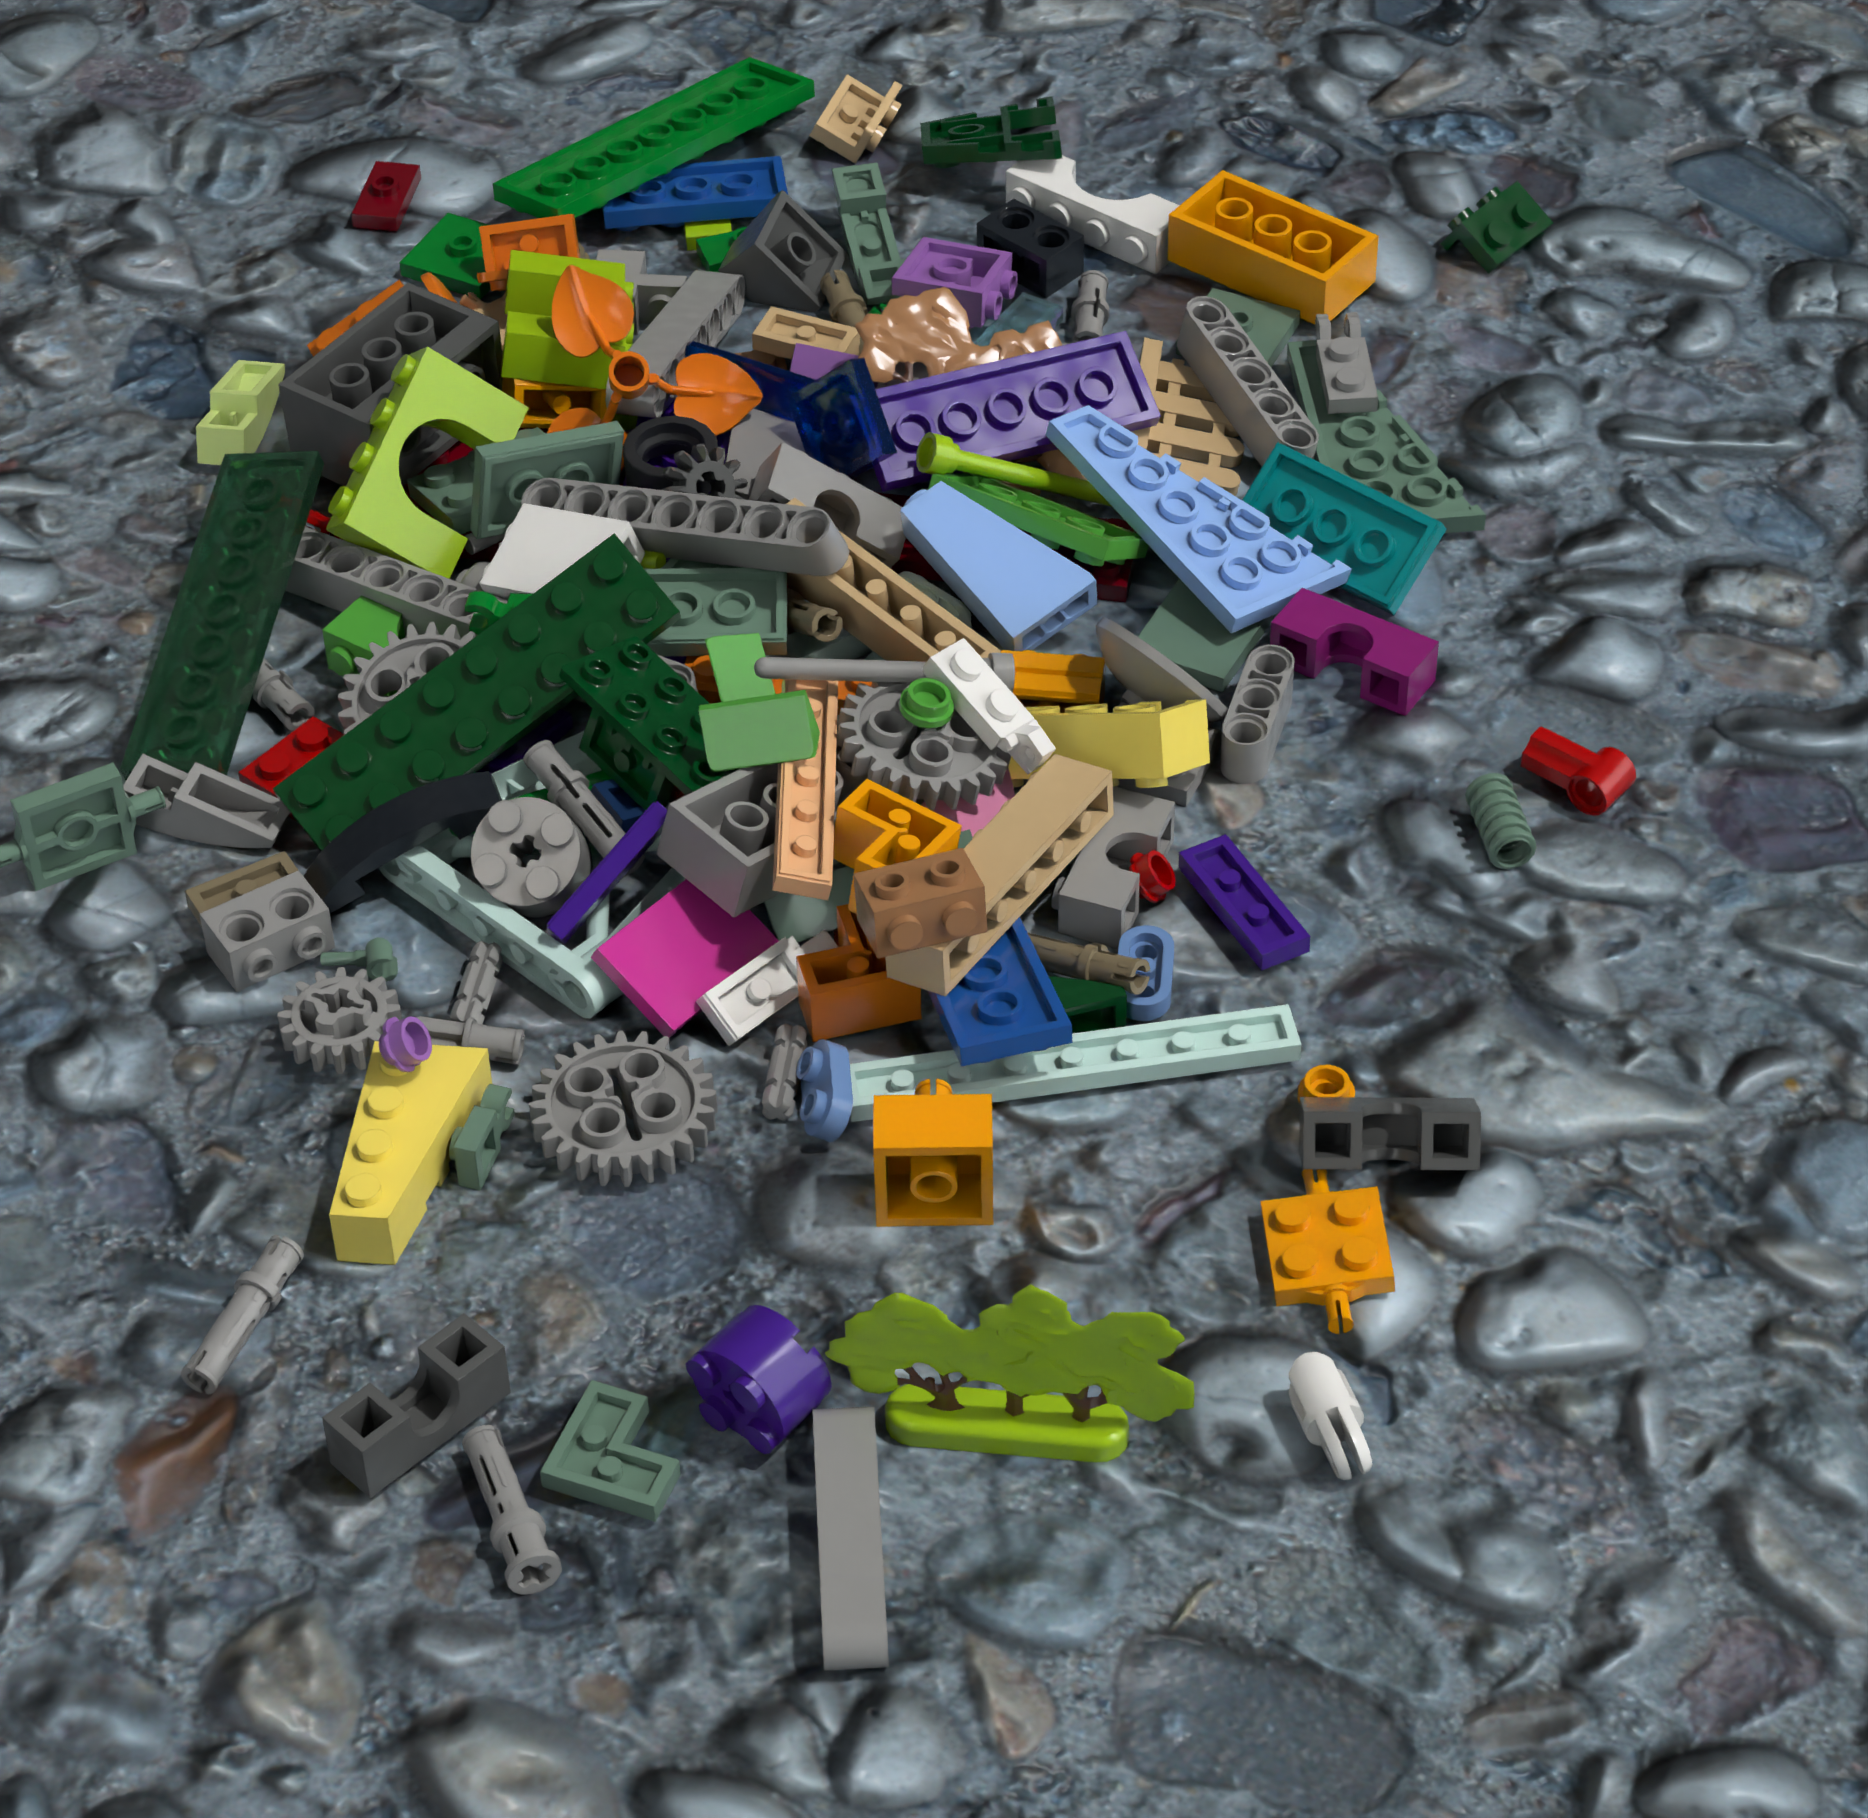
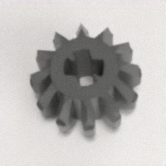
[660,444,748,499]

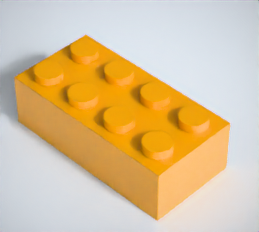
[1168,170,1379,324]

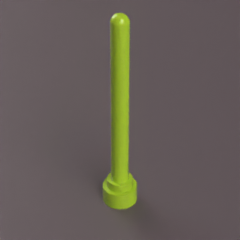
[916,432,1112,507]

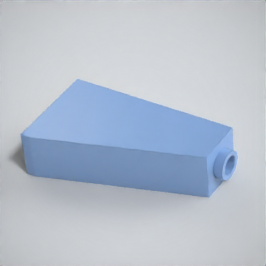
[900,481,1097,651]

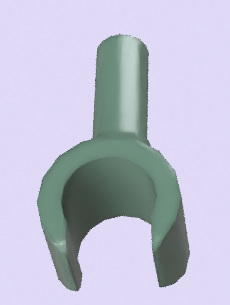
[320,937,398,982]

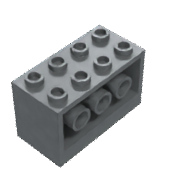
[278,283,503,486]

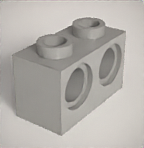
[200,870,335,992]

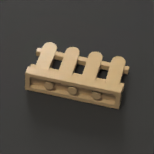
[1131,337,1245,496]

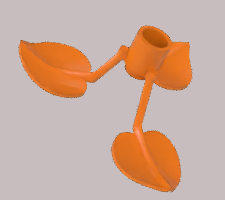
[547,265,763,473]

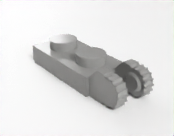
[1315,312,1378,414]

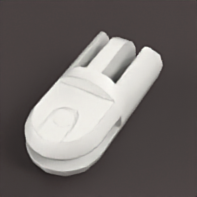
[1288,1352,1373,1480]

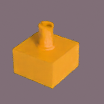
[873,1079,994,1227]

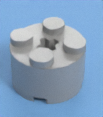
[471,797,592,918]

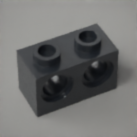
[976,199,1084,299]

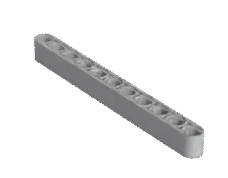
[245,517,698,704]

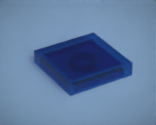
[786,358,897,479]

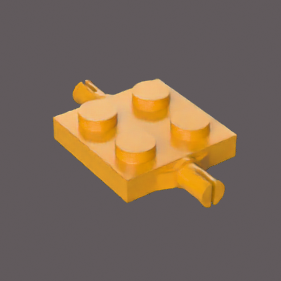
[1260,1169,1395,1334]

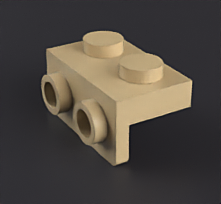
[809,74,903,164]

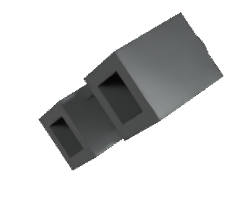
[1299,1097,1481,1170]
[322,1313,511,1498]

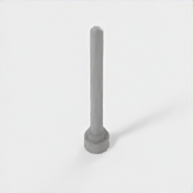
[754,653,1015,693]

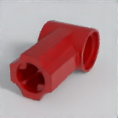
[1521,726,1636,816]

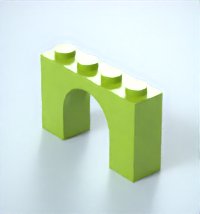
[501,250,634,389]
[325,346,529,579]

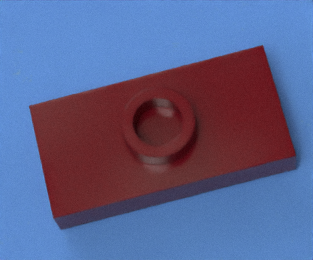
[352,161,421,232]

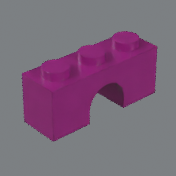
[1270,588,1439,716]

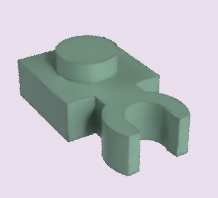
[449,1084,515,1191]

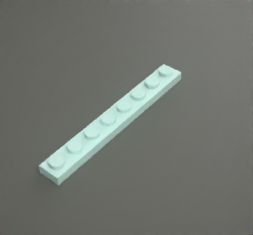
[850,1004,1301,1122]

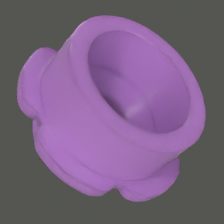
[379,1016,432,1072]

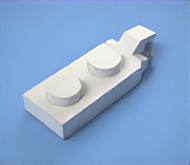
[922,638,1056,775]
[696,929,838,1046]

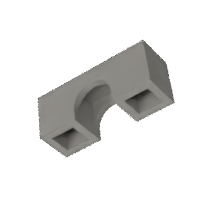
[749,442,906,568]
[1052,787,1175,948]

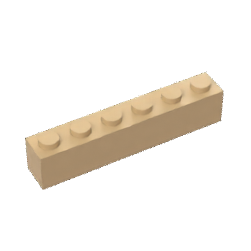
[786,498,1001,662]
[885,754,1114,997]

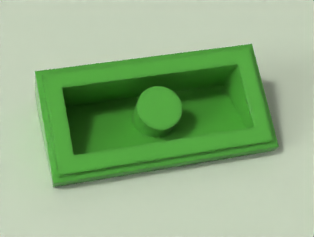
[705,633,776,702]
[699,690,820,772]

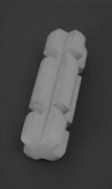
[450,941,503,1024]
[761,1023,807,1121]

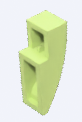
[196,360,285,467]

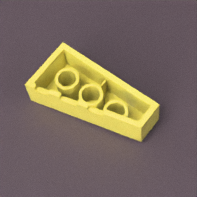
[1008,699,1210,788]
[329,1041,492,1265]

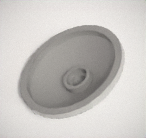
[1096,617,1228,723]

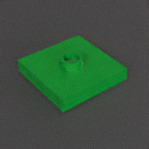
[399,213,490,299]

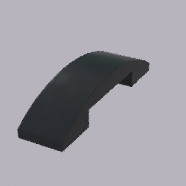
[304,771,502,914]

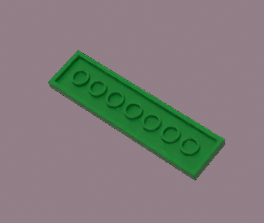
[493,57,815,218]

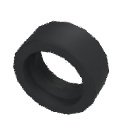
[623,416,718,494]

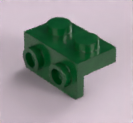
[1441,181,1553,274]

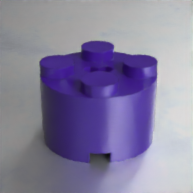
[685,1305,832,1454]

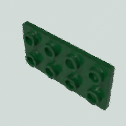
[559,636,739,810]

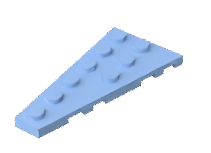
[1046,405,1352,633]

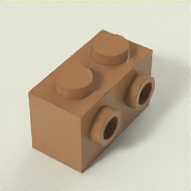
[853,848,987,959]

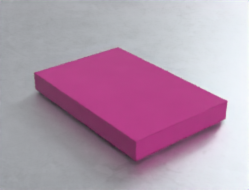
[590,879,779,1037]

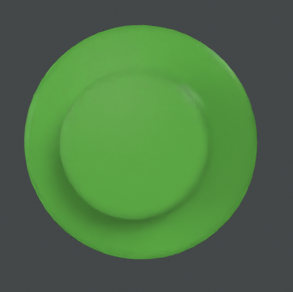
[899,678,954,728]

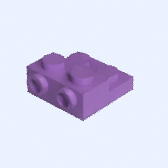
[892,237,1018,328]

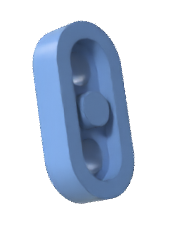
[1118,925,1174,1021]
[796,1039,853,1142]

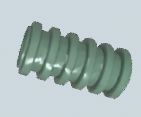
[1465,773,1537,869]

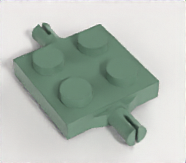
[0,762,166,891]

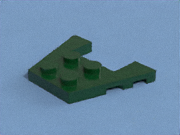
[920,96,1062,168]

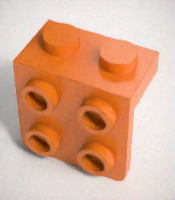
[477,214,580,291]

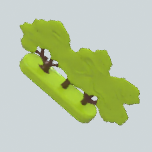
[825,1284,1195,1463]

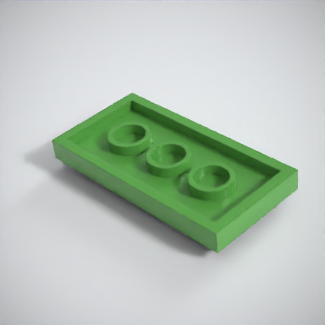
[928,473,1149,566]

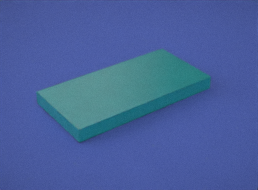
[1242,442,1447,615]

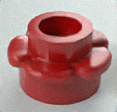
[1128,850,1176,903]

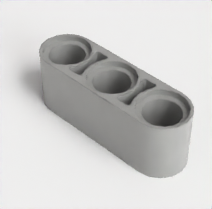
[1220,645,1295,784]

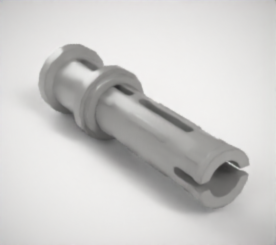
[462,1425,562,1595]

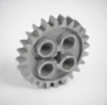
[338,622,476,734]
[836,682,1011,811]
[529,1031,718,1187]

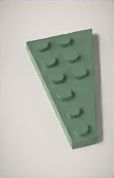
[1287,338,1486,533]

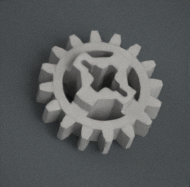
[277,967,402,1074]

